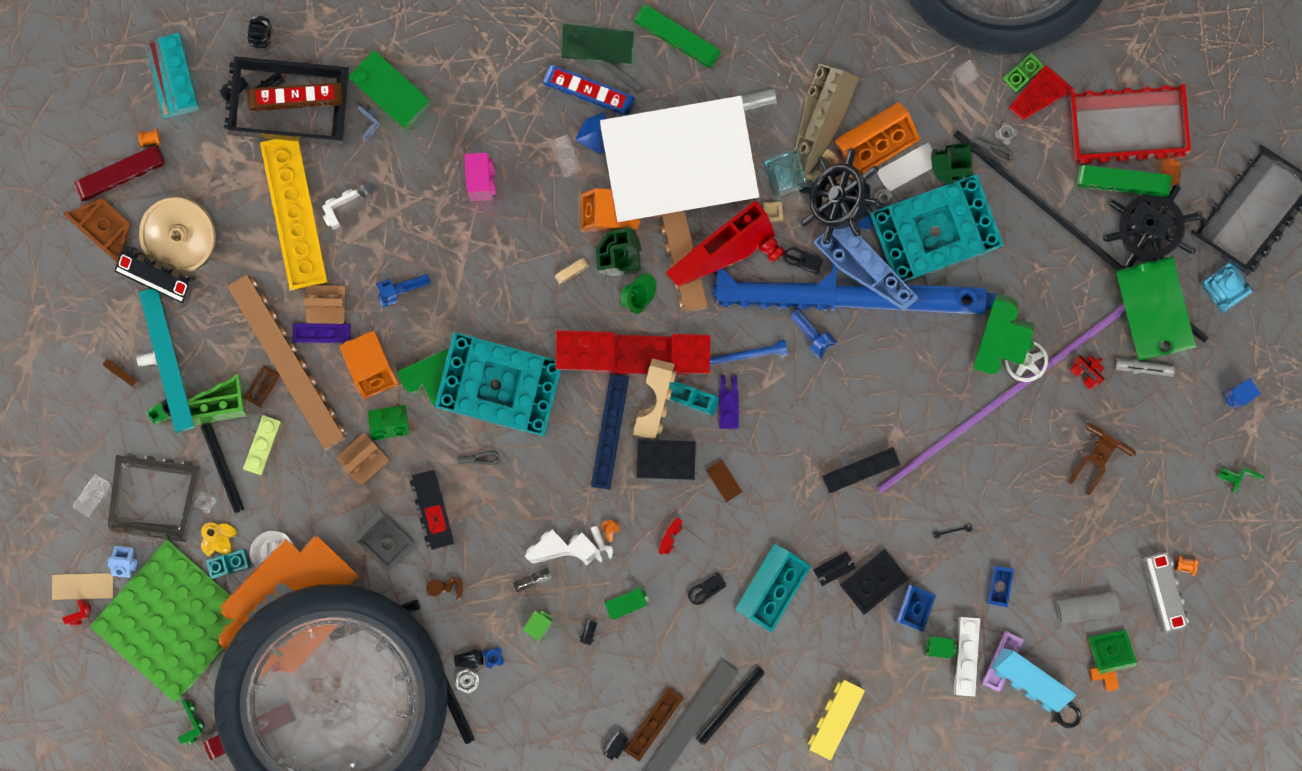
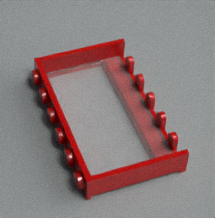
[1069,84,1191,165]

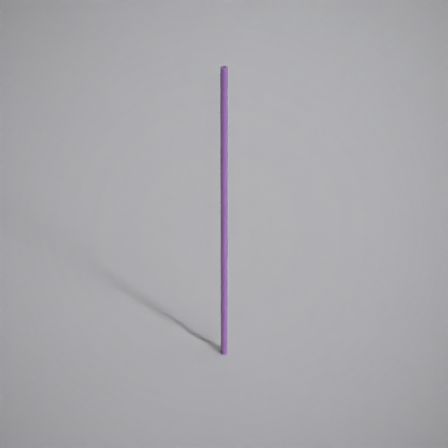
[877,304,1126,493]

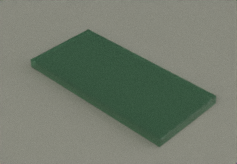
[561,24,634,65]

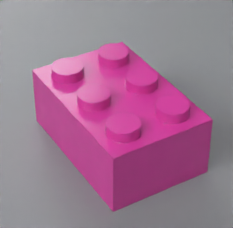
[464,153,497,202]

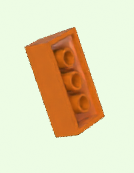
[834,102,920,173]

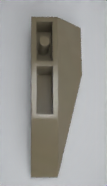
[790,64,859,179]

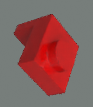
[62,599,91,627]

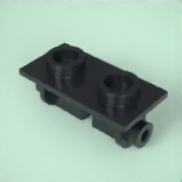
[813,551,856,586]

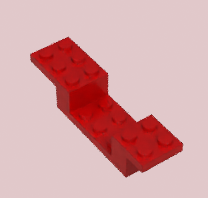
[555,330,711,376]

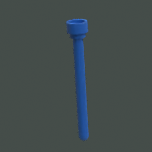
[710,340,788,365]

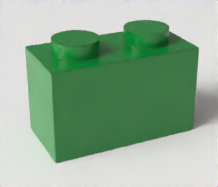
[925,636,957,659]

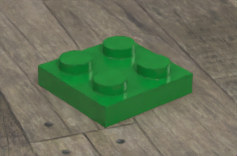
[1088,629,1137,674]

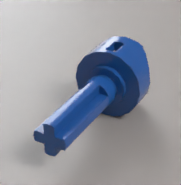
[376,274,431,307]
[790,310,838,360]

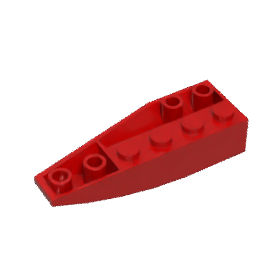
[666,200,775,287]

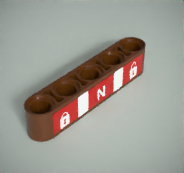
[247,83,343,111]

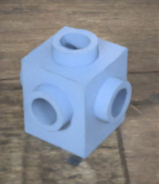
[108,546,137,578]

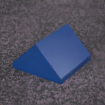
[895,585,936,632]

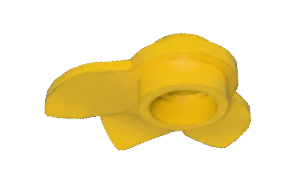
[201,522,237,556]

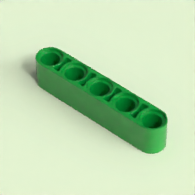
[633,4,722,69]
[1076,165,1172,197]

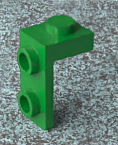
[605,587,649,620]
[177,699,205,746]

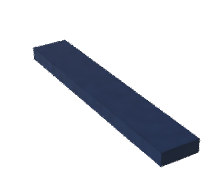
[591,374,629,490]

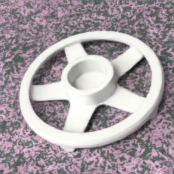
[1005,341,1048,382]

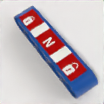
[542,65,635,116]

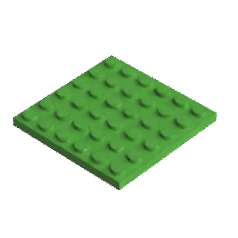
[89,539,233,703]

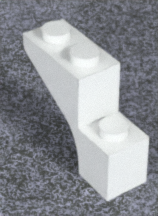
[525,529,600,566]

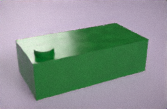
[348,50,431,132]

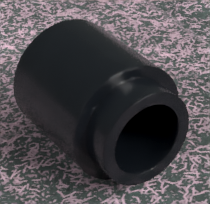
[602,731,629,761]

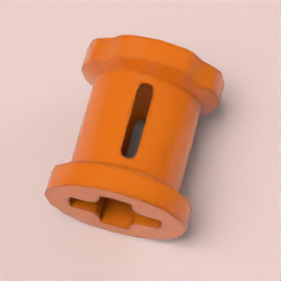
[138,128,161,148]
[1175,555,1199,576]

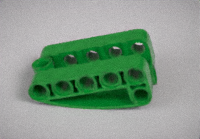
[1116,256,1196,361]

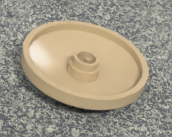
[139,197,216,272]

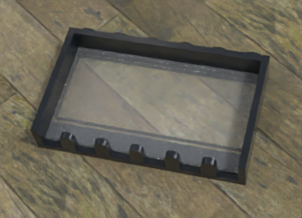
[1191,145,1302,276]

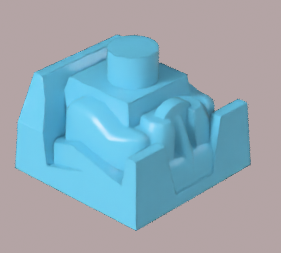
[1200,263,1254,314]

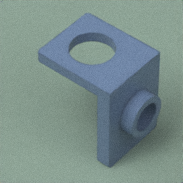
[357,106,380,142]

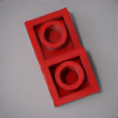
[659,517,683,555]

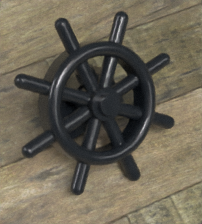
[799,148,881,244]
[1103,184,1202,268]

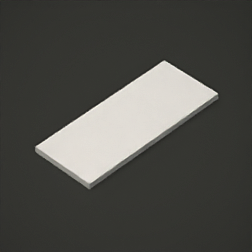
[877,142,933,191]

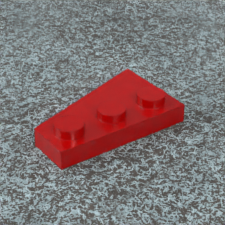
[1008,65,1075,121]

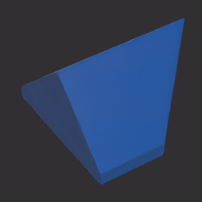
[575,113,606,154]

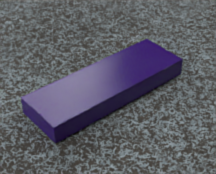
[293,323,351,343]

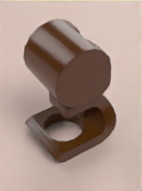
[426,577,463,600]

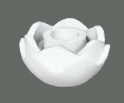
[455,668,479,693]

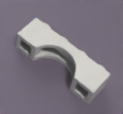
[953,617,980,696]

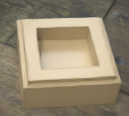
[763,201,783,222]

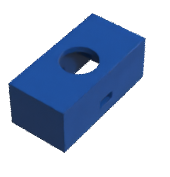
[987,566,1014,608]

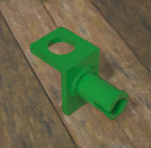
[1218,467,1265,495]

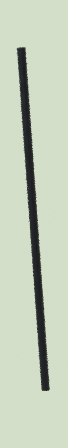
[953,130,1209,343]

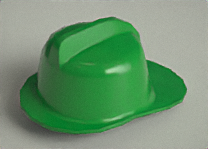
[619,273,657,314]

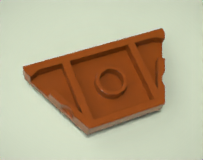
[63,198,131,262]

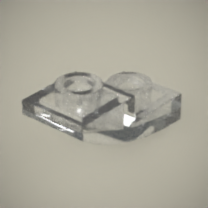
[73,474,111,518]

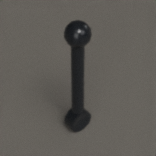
[933,524,972,539]

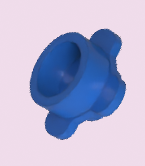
[483,647,504,668]

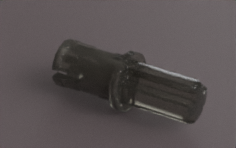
[513,568,552,592]

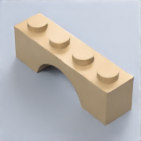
[633,358,677,440]

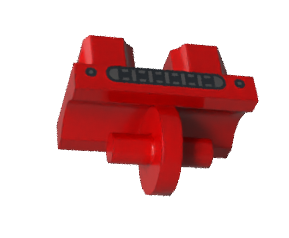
[1070,355,1105,389]

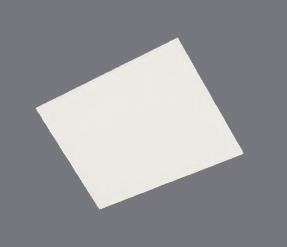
[600,96,759,222]

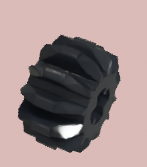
[247,16,272,49]

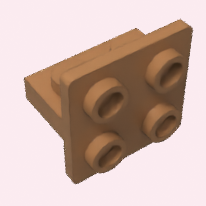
[304,285,345,324]
[336,433,389,486]

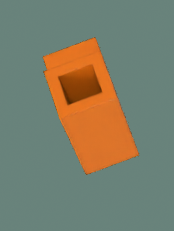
[1089,668,1119,691]

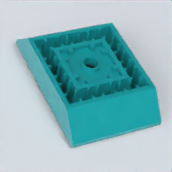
[870,174,1004,283]
[434,332,561,436]

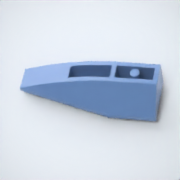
[814,226,918,311]

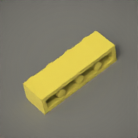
[808,680,865,760]

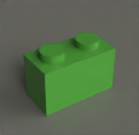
[522,610,553,641]

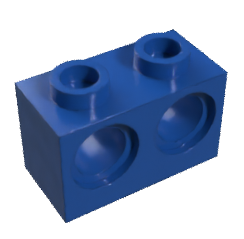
[1224,378,1261,410]

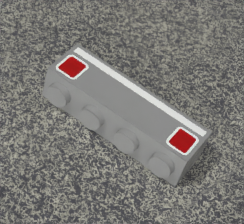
[1142,552,1189,633]

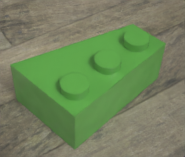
[188,374,247,425]

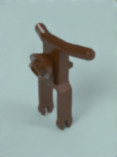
[1068,423,1136,496]

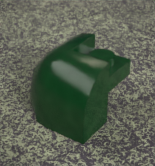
[931,143,973,184]
[596,227,642,276]

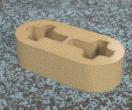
[555,257,590,284]

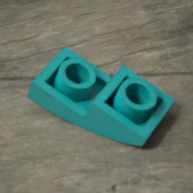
[206,549,251,579]

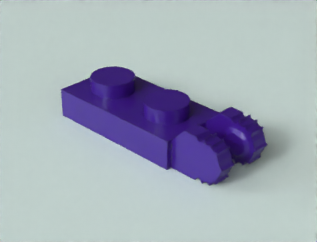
[719,375,739,429]

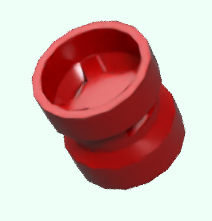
[759,236,785,263]

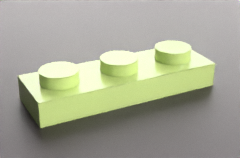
[243,415,281,476]

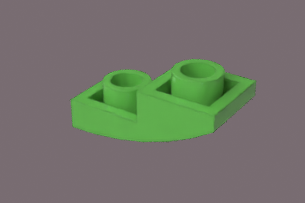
[1003,53,1044,92]

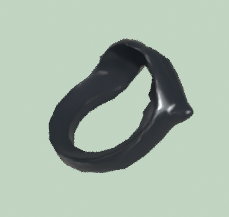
[1051,702,1082,728]

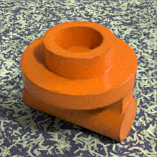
[601,520,620,542]

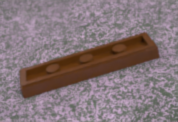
[624,687,683,761]

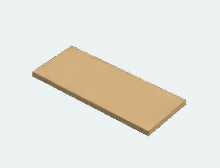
[52,573,114,600]

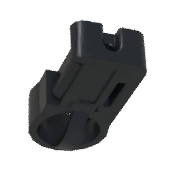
[783,247,823,275]
[688,572,726,605]

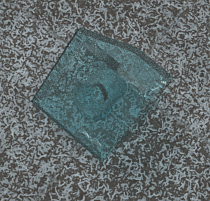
[764,150,807,198]

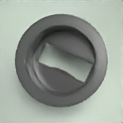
[357,183,373,198]

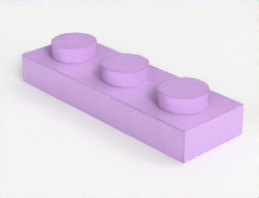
[980,631,1024,692]

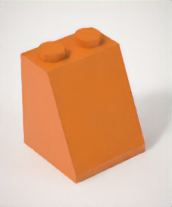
[581,188,640,232]
[339,331,399,400]

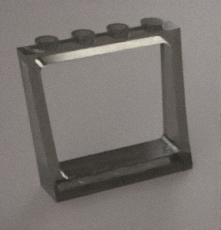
[108,453,201,542]

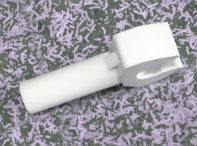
[591,526,613,562]

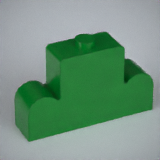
[973,293,1035,374]
[397,348,449,406]

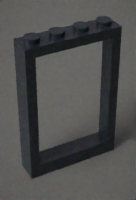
[224,56,349,146]

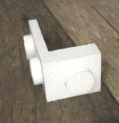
[322,189,360,229]

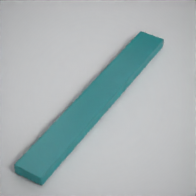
[139,289,195,433]

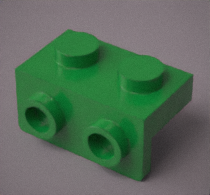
[368,405,410,440]

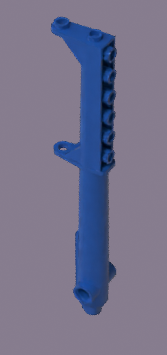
[713,264,998,315]

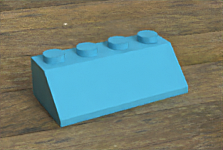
[990,648,1076,712]

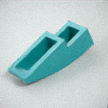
[655,381,719,416]

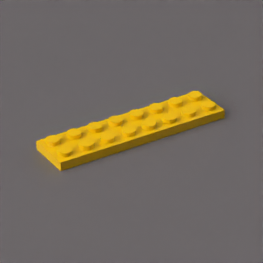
[260,139,328,291]

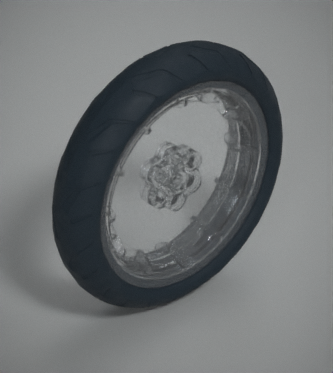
[214,584,447,771]

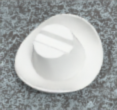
[250,531,293,568]

